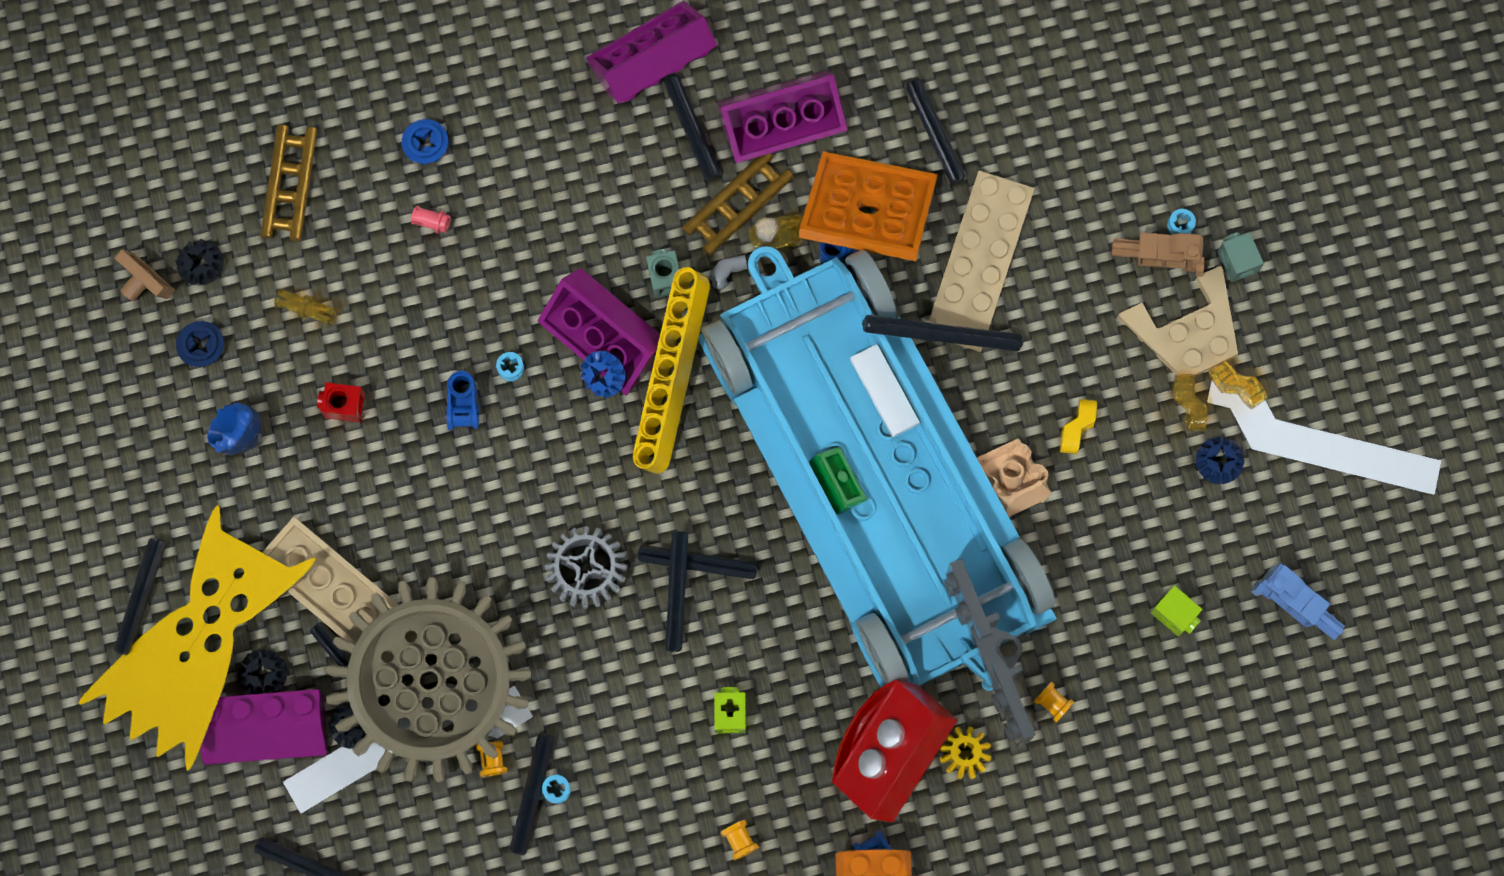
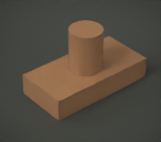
[114,249,175,301]

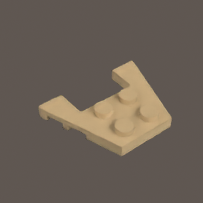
[1117,265,1238,382]

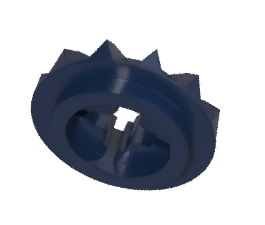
[176,321,225,368]
[1196,436,1245,484]

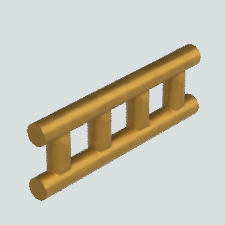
[260,124,317,242]
[682,153,794,256]

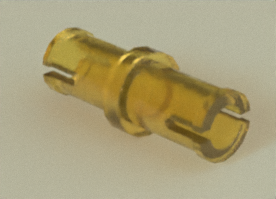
[274,288,337,326]

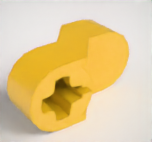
[1060,399,1097,454]

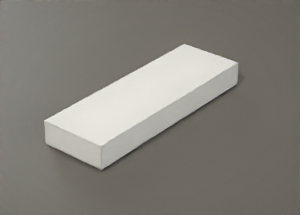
[850,344,920,438]

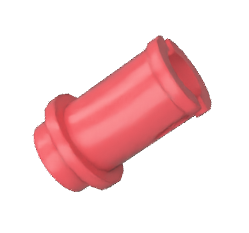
[411,206,451,234]

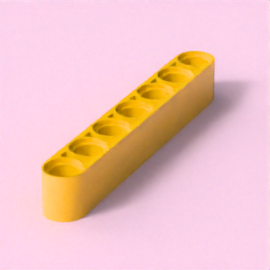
[633,267,710,474]

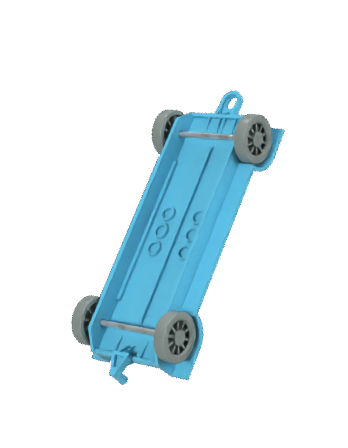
[698,247,1057,691]

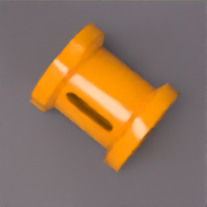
[1034,681,1074,723]
[476,741,508,777]
[720,820,759,860]

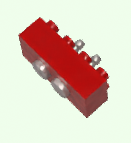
[832,680,958,822]

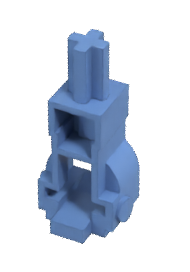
[1250,563,1345,640]

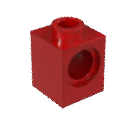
[317,382,365,423]

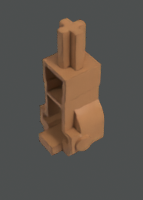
[1112,232,1205,277]

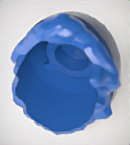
[207,402,262,456]

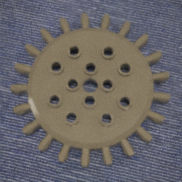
[325,577,531,783]

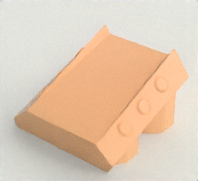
[977,438,1052,518]

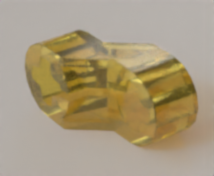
[749,215,806,249]
[1209,360,1267,409]
[1173,374,1207,431]

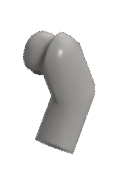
[710,255,748,289]

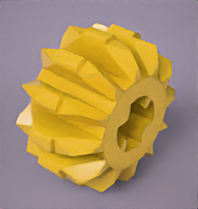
[939,727,991,779]

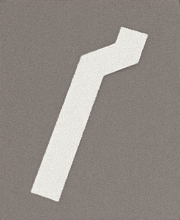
[1207,369,1441,495]
[283,683,533,813]

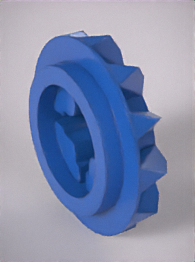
[402,119,449,166]
[580,351,625,399]

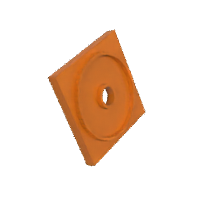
[798,152,937,261]

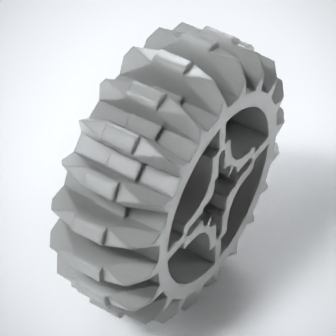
[544,526,627,609]

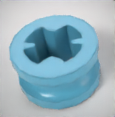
[1167,209,1196,235]
[496,352,524,381]
[542,775,571,804]

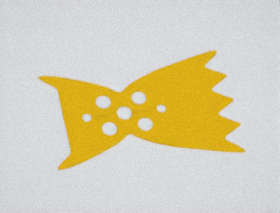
[79,505,316,771]

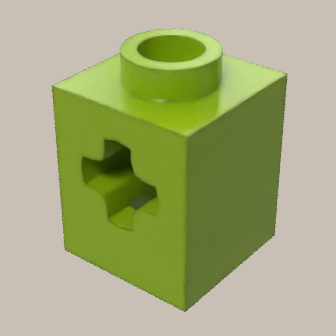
[1151,585,1203,637]
[714,687,746,734]

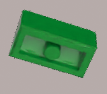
[808,447,867,515]

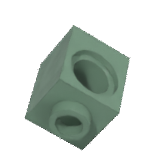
[1217,232,1264,283]
[646,249,679,298]

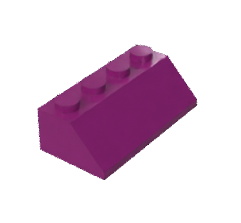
[585,0,717,104]
[716,70,848,163]
[537,268,660,396]
[200,689,327,765]

